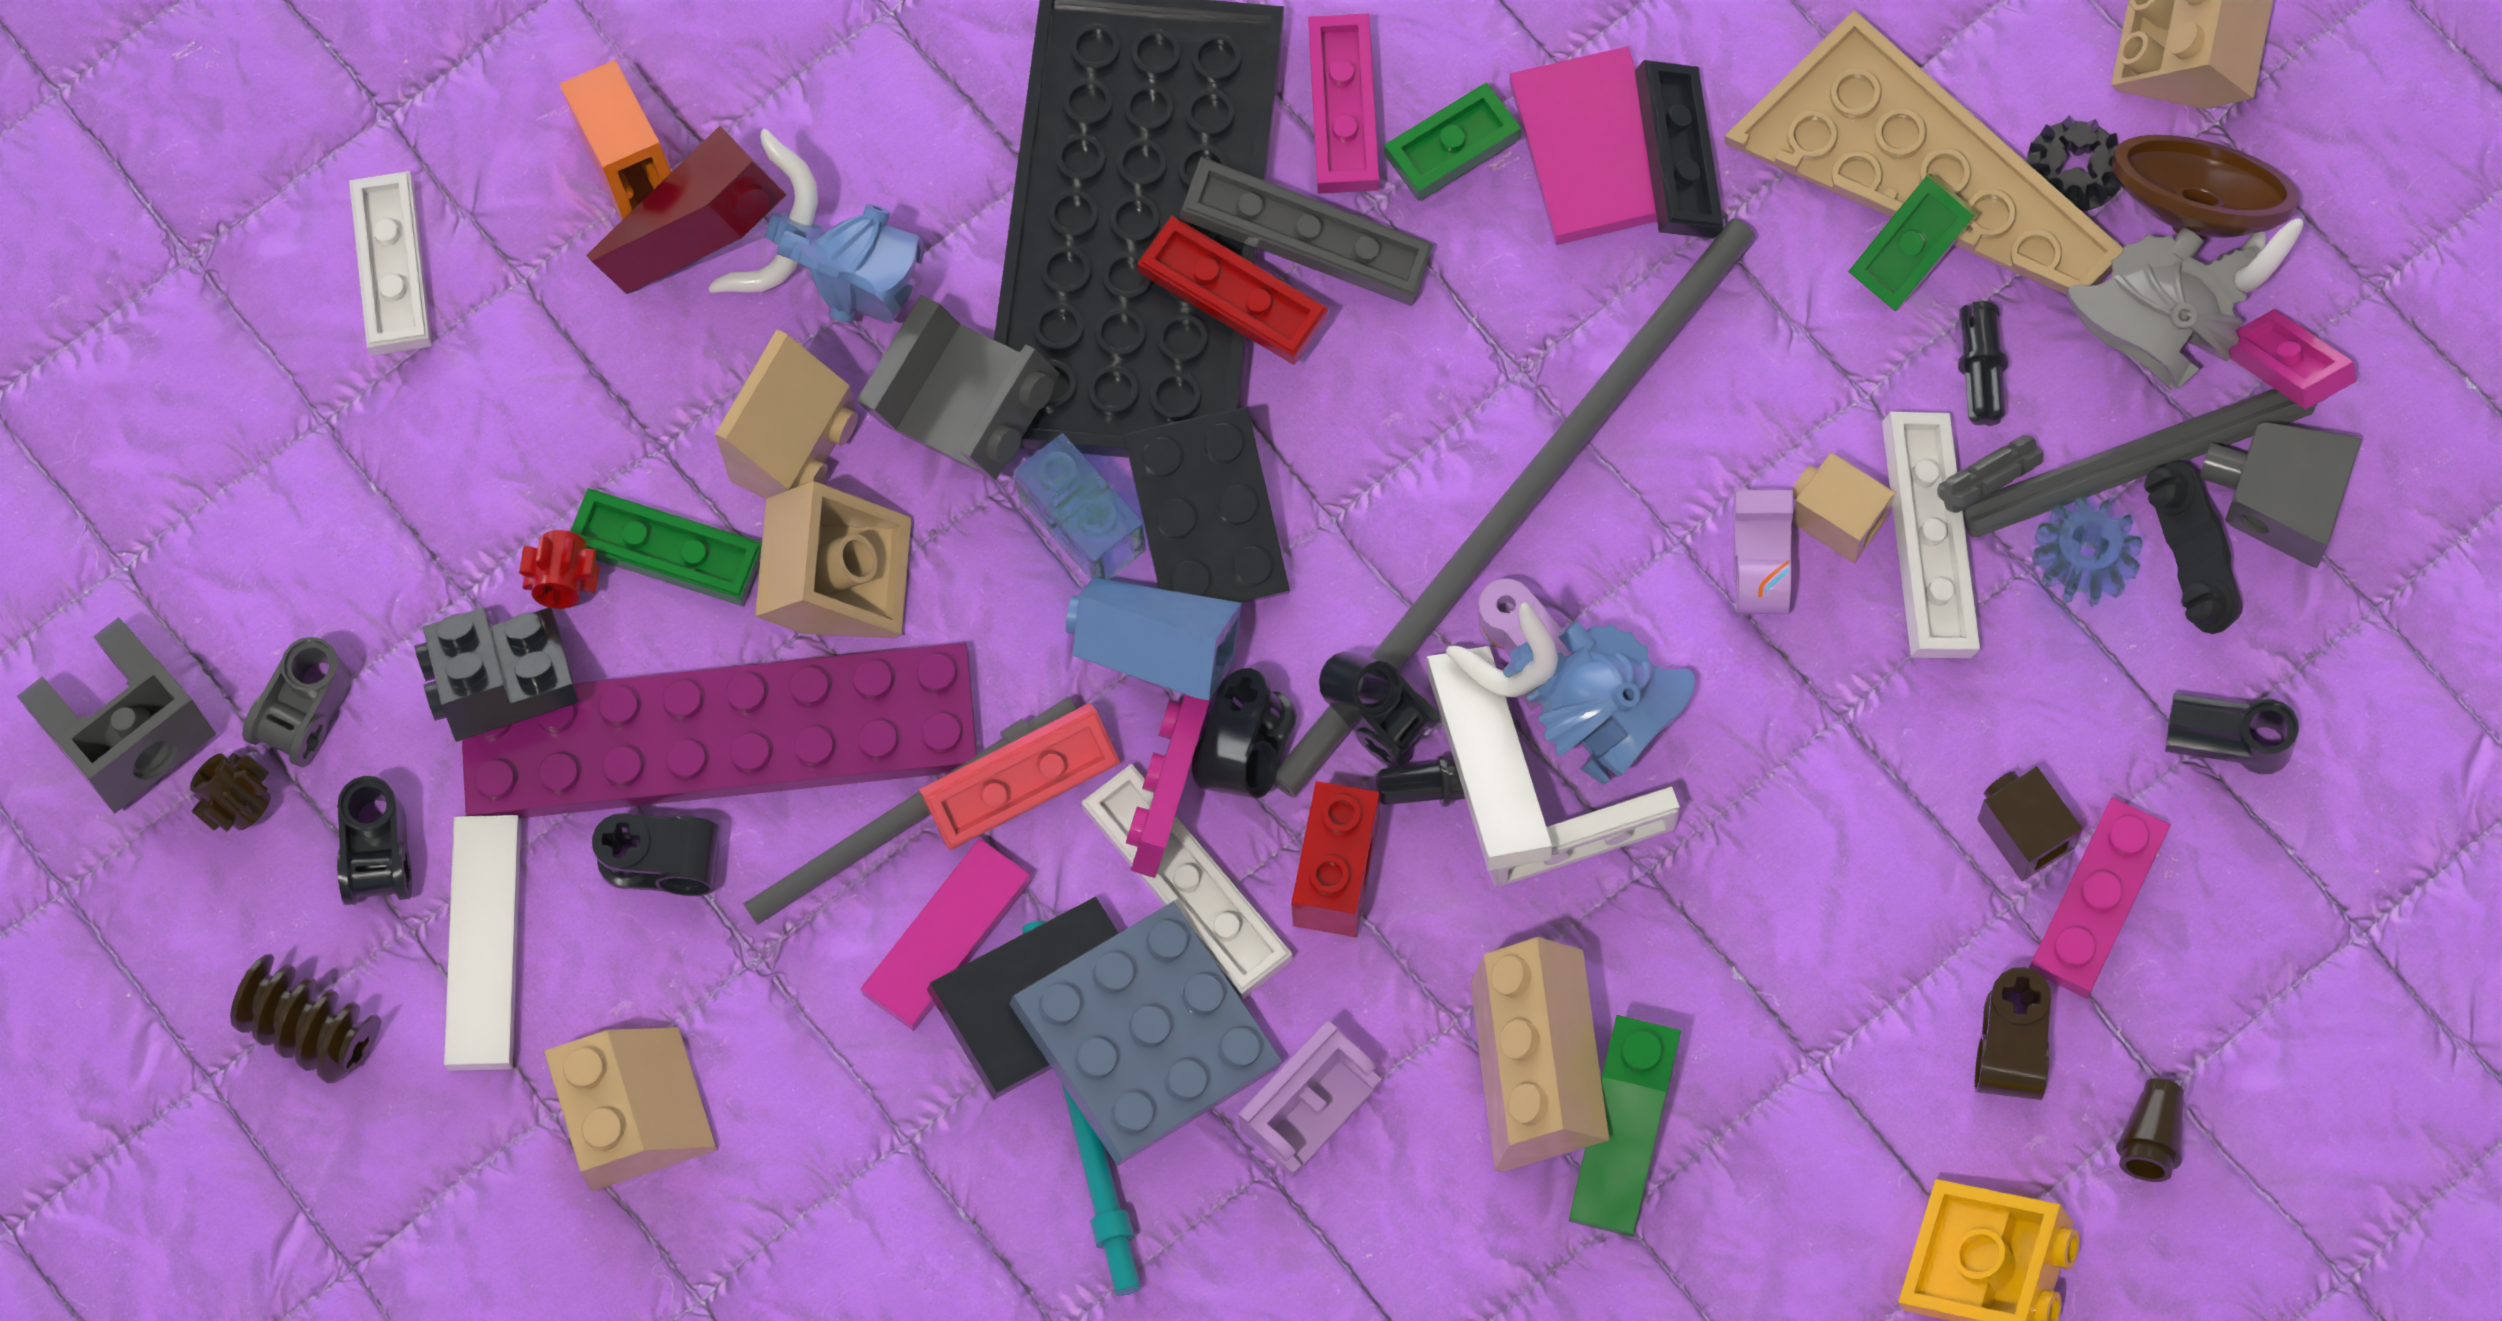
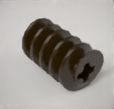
[230,954,382,1083]

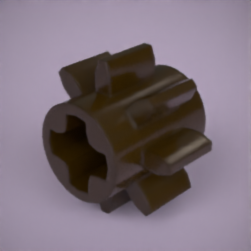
[190,753,271,832]

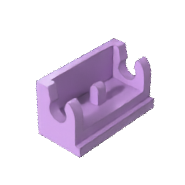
[1238,1020,1382,1178]

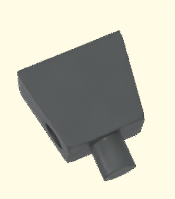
[2199,422,2362,568]

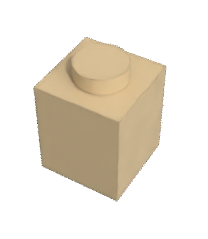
[1791,452,1895,564]

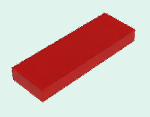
[1137,216,1329,365]

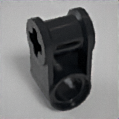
[1319,652,1440,768]
[1192,668,1297,798]
[337,776,412,905]
[592,813,720,896]

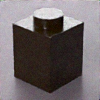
[1977,766,2083,882]

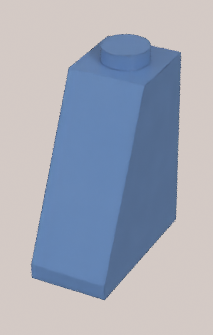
[1066,578,1242,700]

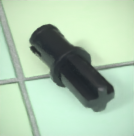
[1958,301,2008,426]
[1376,756,1465,807]

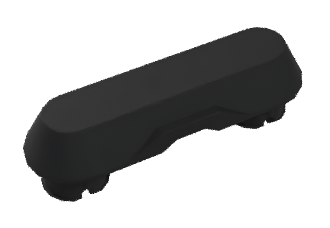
[2144,462,2243,634]

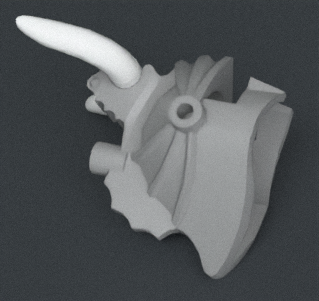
[2066,219,2304,390]

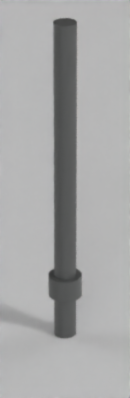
[743,696,1077,925]

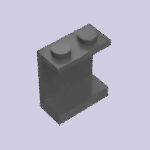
[856,295,1060,481]

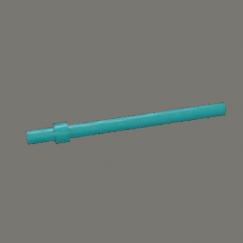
[1022,921,1141,1296]

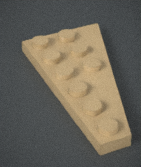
[1724,10,2124,295]

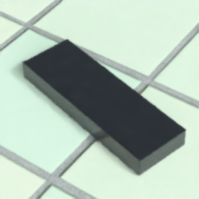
[1634,60,1724,239]

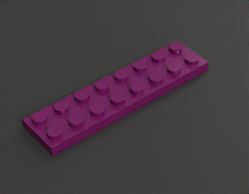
[462,642,977,818]

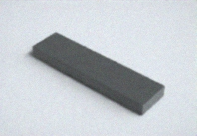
[1178,157,1433,306]

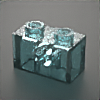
[1013,433,1146,580]

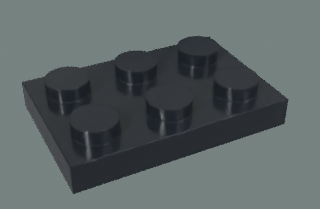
[1124,406,1290,604]

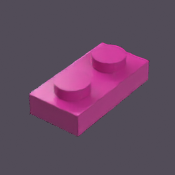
[2229,309,2356,410]

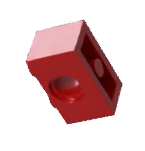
[1291,781,1380,937]

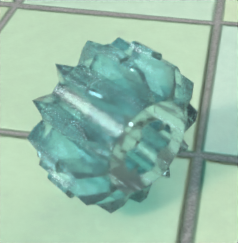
[2032,495,2143,608]

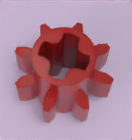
[519,530,600,609]

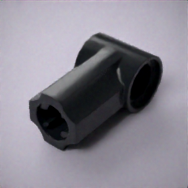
[2165,693,2299,774]

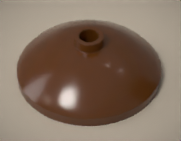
[2112,135,2299,239]

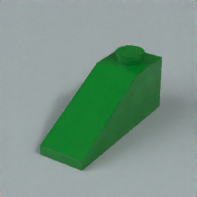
[1569,1015,1681,1237]

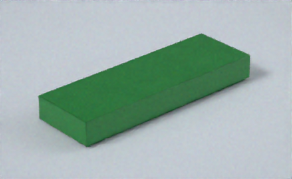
[570,488,762,607]

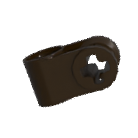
[1974,967,2051,1100]

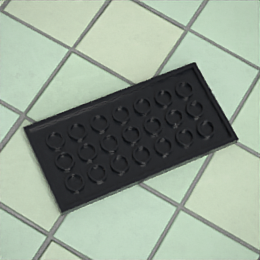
[994,0,1284,458]

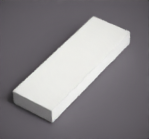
[349,171,432,356]
[1489,786,1680,887]

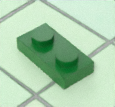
[1384,82,1521,201]
[1848,174,1979,312]

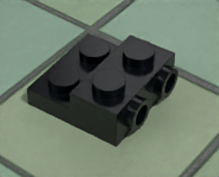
[414,607,579,742]

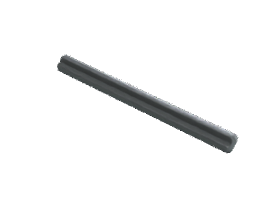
[1962,389,2317,537]

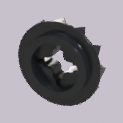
[2026,115,2121,211]

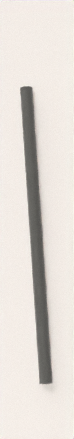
[1274,219,1755,798]

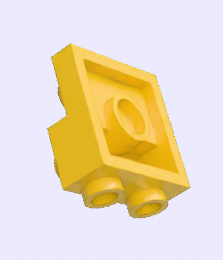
[1898,1179,2080,1321]

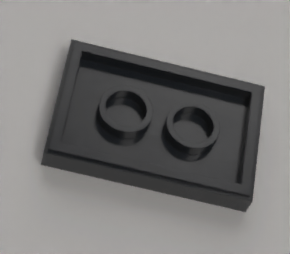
[927,896,1119,1100]

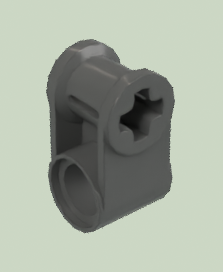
[242,637,351,768]

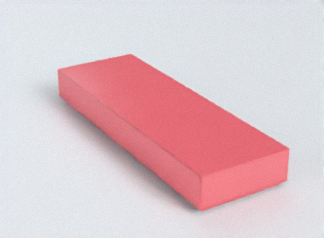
[919,703,1120,850]

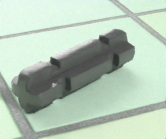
[1937,435,2044,513]

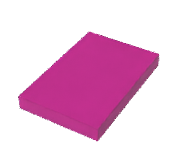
[1509,46,1657,245]

